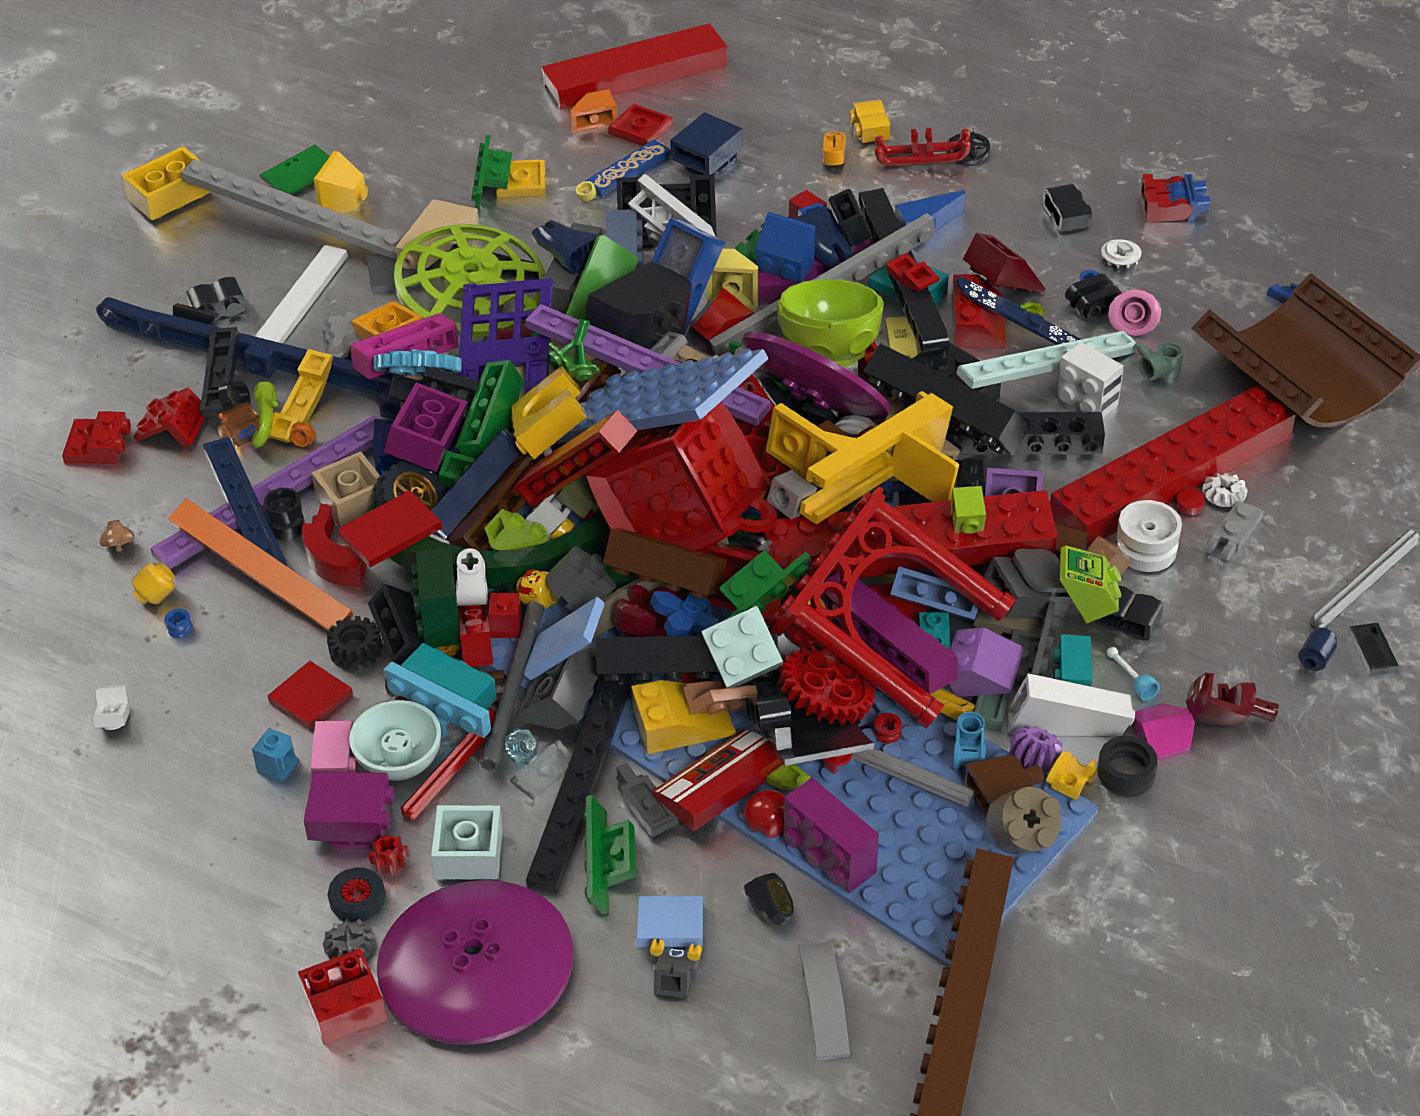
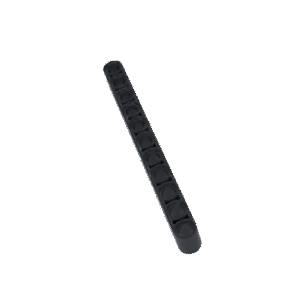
[858,188,950,356]

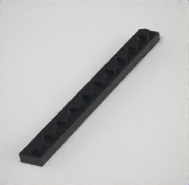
[526,677,634,893]

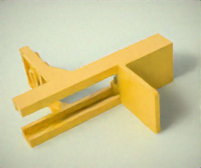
[766,391,959,525]

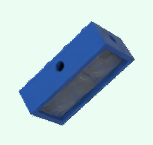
[652,218,725,336]

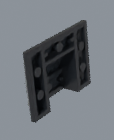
[616,175,717,247]

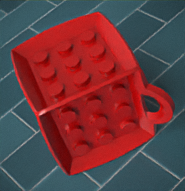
[586,401,777,551]

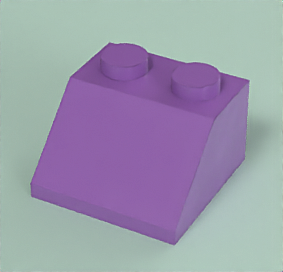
[985,468,1043,497]
[949,628,1023,697]

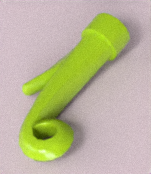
[251,382,278,449]

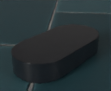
[219,381,251,410]

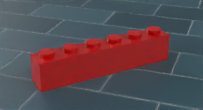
[513,410,637,507]

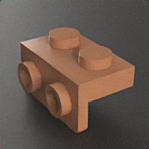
[683,680,758,715]

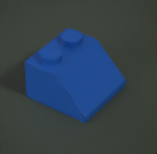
[755,212,815,283]

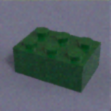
[411,547,461,648]

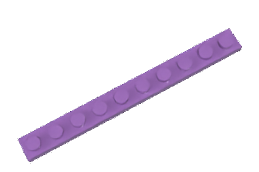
[525,304,771,426]
[150,415,390,569]

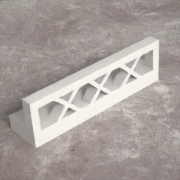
[628,174,716,237]

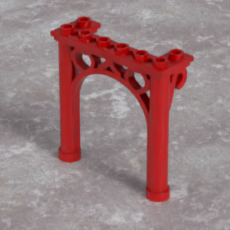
[769,486,1016,729]

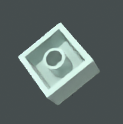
[701,606,783,688]
[431,805,503,880]

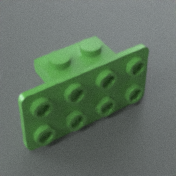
[566,235,638,320]

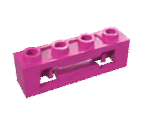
[350,313,459,379]

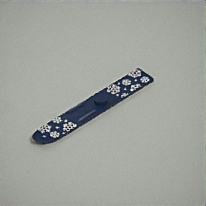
[956,276,1082,345]

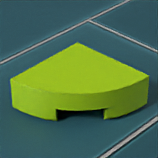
[767,764,811,790]

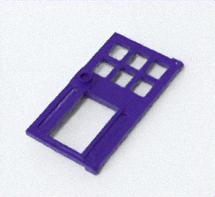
[453,278,553,445]

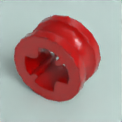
[874,713,902,744]

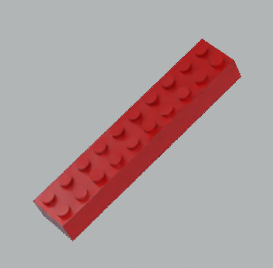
[1050,385,1296,548]
[763,490,1058,585]

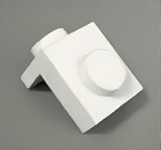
[93,685,130,730]

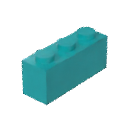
[401,643,497,709]

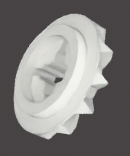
[1101,239,1142,269]
[1202,472,1248,507]

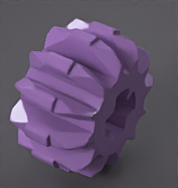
[1009,725,1062,773]

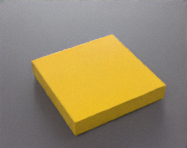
[497,159,545,198]

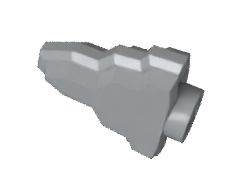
[321,312,361,359]

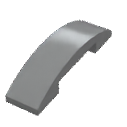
[799,942,850,1061]

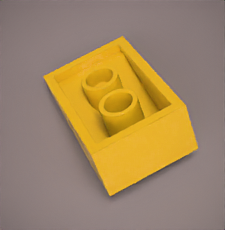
[631,680,736,755]

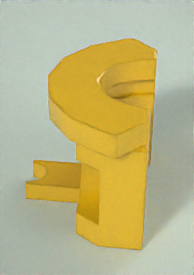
[1046,750,1097,800]

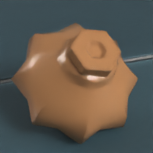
[100,520,134,551]

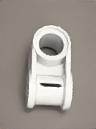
[456,548,488,606]

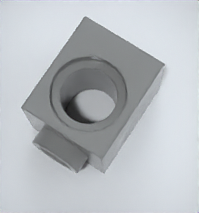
[767,470,817,519]

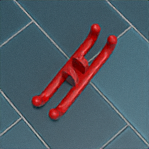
[874,128,971,167]

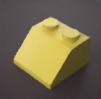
[707,248,758,309]

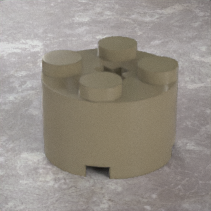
[986,787,1061,855]

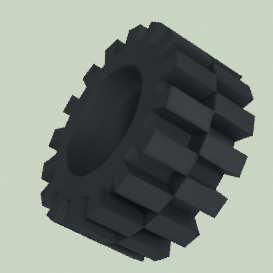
[327,616,382,670]

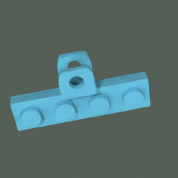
[384,662,491,741]

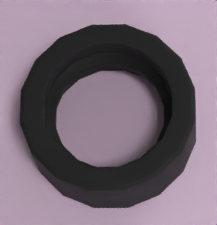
[1097,736,1158,795]

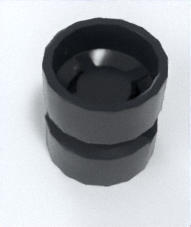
[264,488,305,541]

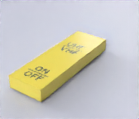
[885,317,918,359]

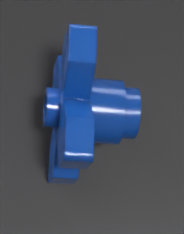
[650,591,721,636]

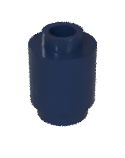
[1298,628,1337,671]

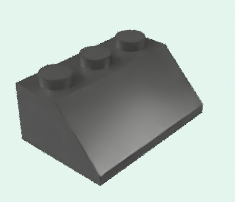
[515,641,599,730]

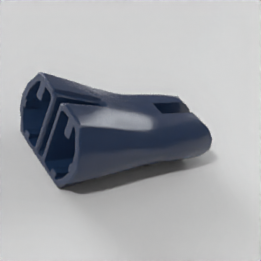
[794,206,854,269]
[531,220,599,274]

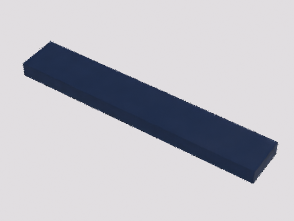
[203,437,287,566]

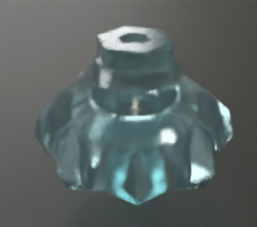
[504,728,538,765]

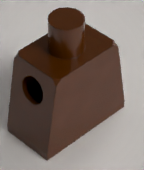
[964,755,1044,818]

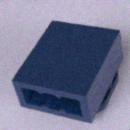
[670,112,743,175]

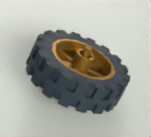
[373,461,445,510]

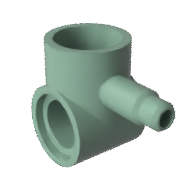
[1136,342,1184,381]

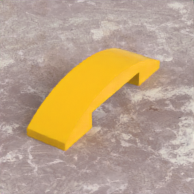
[268,349,333,443]

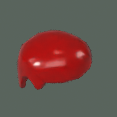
[743,790,785,838]

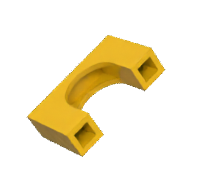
[511,365,587,459]

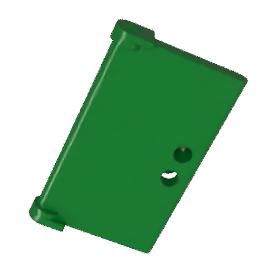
[260,145,330,195]

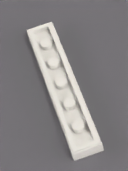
[255,245,348,343]

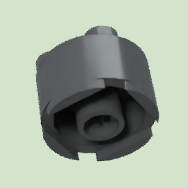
[546,546,616,612]

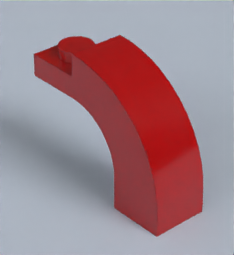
[302,504,367,587]

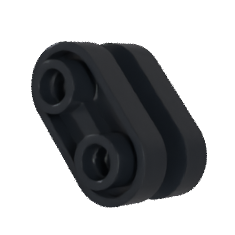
[1065,274,1123,320]

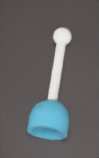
[1106,647,1160,701]

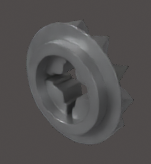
[323,918,375,959]

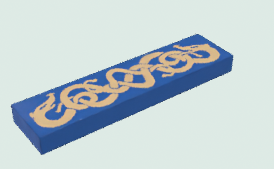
[585,139,671,198]

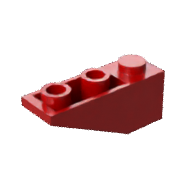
[458,605,494,667]

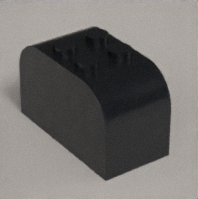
[585,261,692,350]

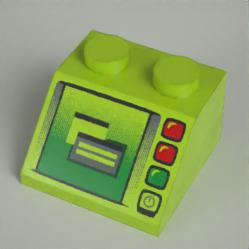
[1060,546,1121,623]

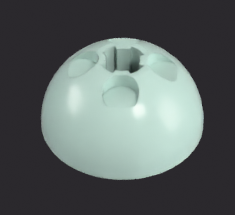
[349,700,441,781]

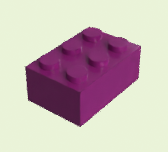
[384,383,467,472]
[783,777,879,893]

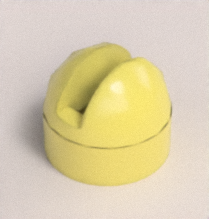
[576,181,596,203]

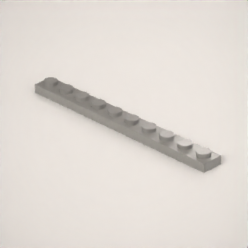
[181,159,403,260]
[710,213,935,356]

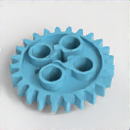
[374,349,461,376]

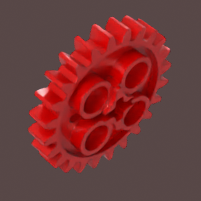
[778,646,876,725]

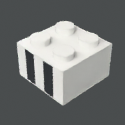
[1056,342,1124,418]

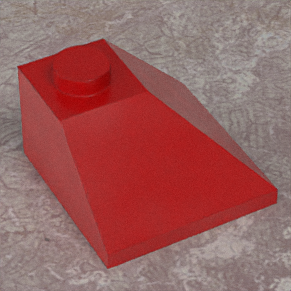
[689,287,755,343]

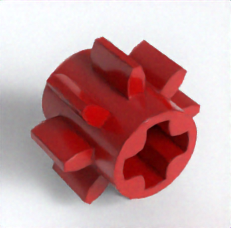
[368,835,409,875]

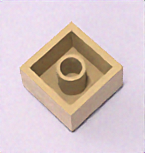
[311,451,380,527]

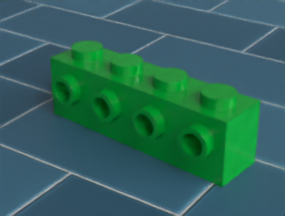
[456,360,525,458]

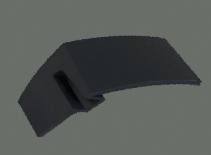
[746,625,875,766]

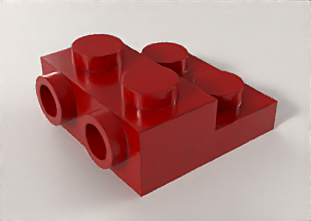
[62,411,131,464]

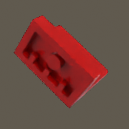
[133,387,205,448]

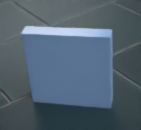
[637,896,703,947]

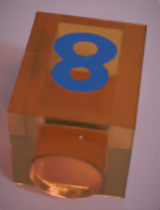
[217,402,260,448]

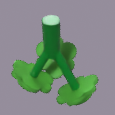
[548,318,600,381]

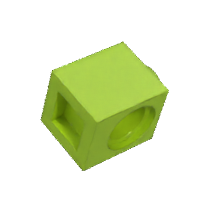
[951,486,986,534]

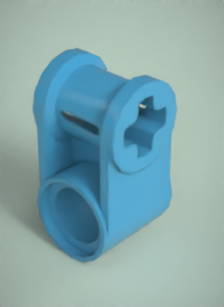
[953,712,986,770]

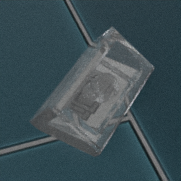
[509,740,572,800]

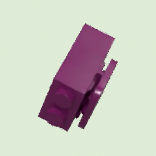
[303,772,395,849]

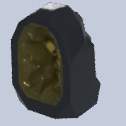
[743,873,794,926]

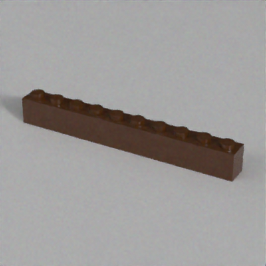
[447,358,628,550]
[910,848,1015,1116]

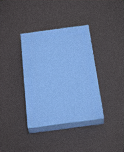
[523,597,604,680]

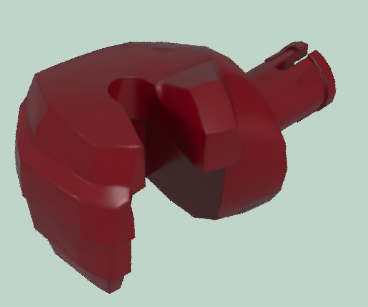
[613,584,688,637]
[1185,672,1279,727]

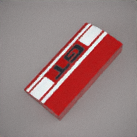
[652,729,782,832]

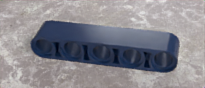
[430,428,521,539]

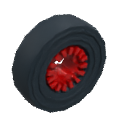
[327,867,386,922]

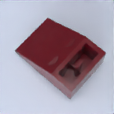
[963,233,1046,293]

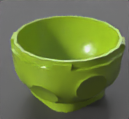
[777,279,884,368]

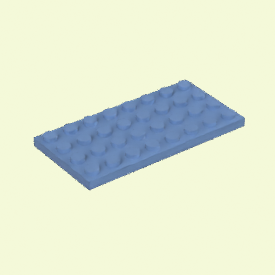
[554,349,768,444]

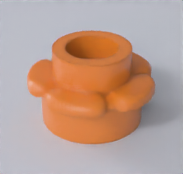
[290,422,316,447]

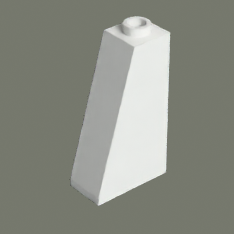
[1006,674,1135,737]

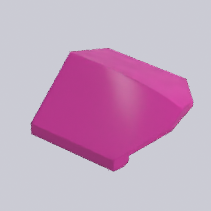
[1131,703,1195,760]

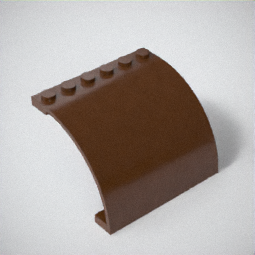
[1191,273,1420,428]

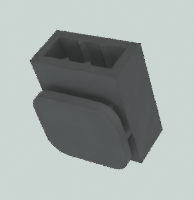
[983,549,1073,618]

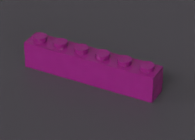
[820,572,958,694]

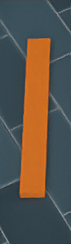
[168,498,353,632]

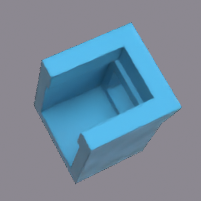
[252,728,299,782]

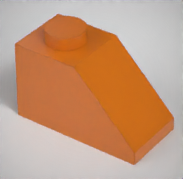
[570,89,617,133]

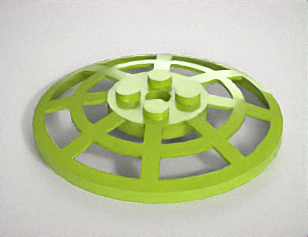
[394,224,545,337]

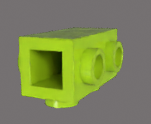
[485,509,550,551]

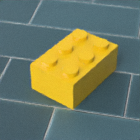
[121,146,212,221]

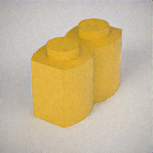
[849,99,890,143]

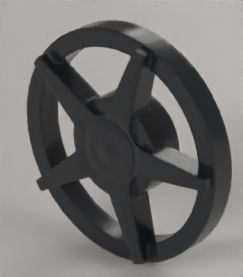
[946,131,990,165]

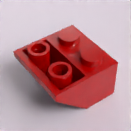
[298,948,387,1045]

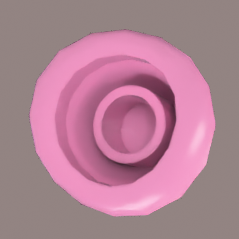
[1108,290,1161,336]

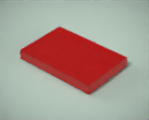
[338,490,442,568]

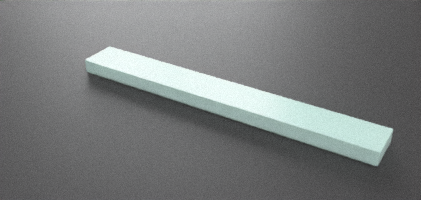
[956,331,1137,389]

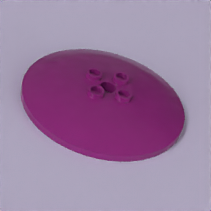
[741,331,891,419]
[377,880,574,1045]

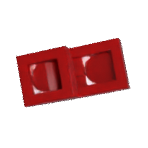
[885,253,940,291]

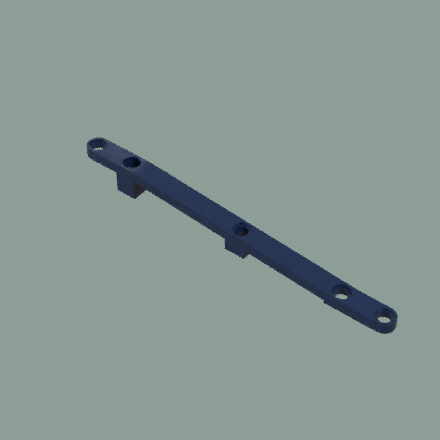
[96,297,401,421]

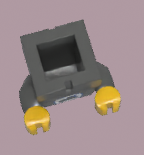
[650,939,702,998]

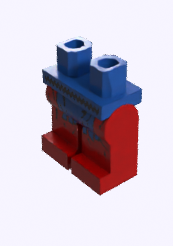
[1141,174,1210,223]

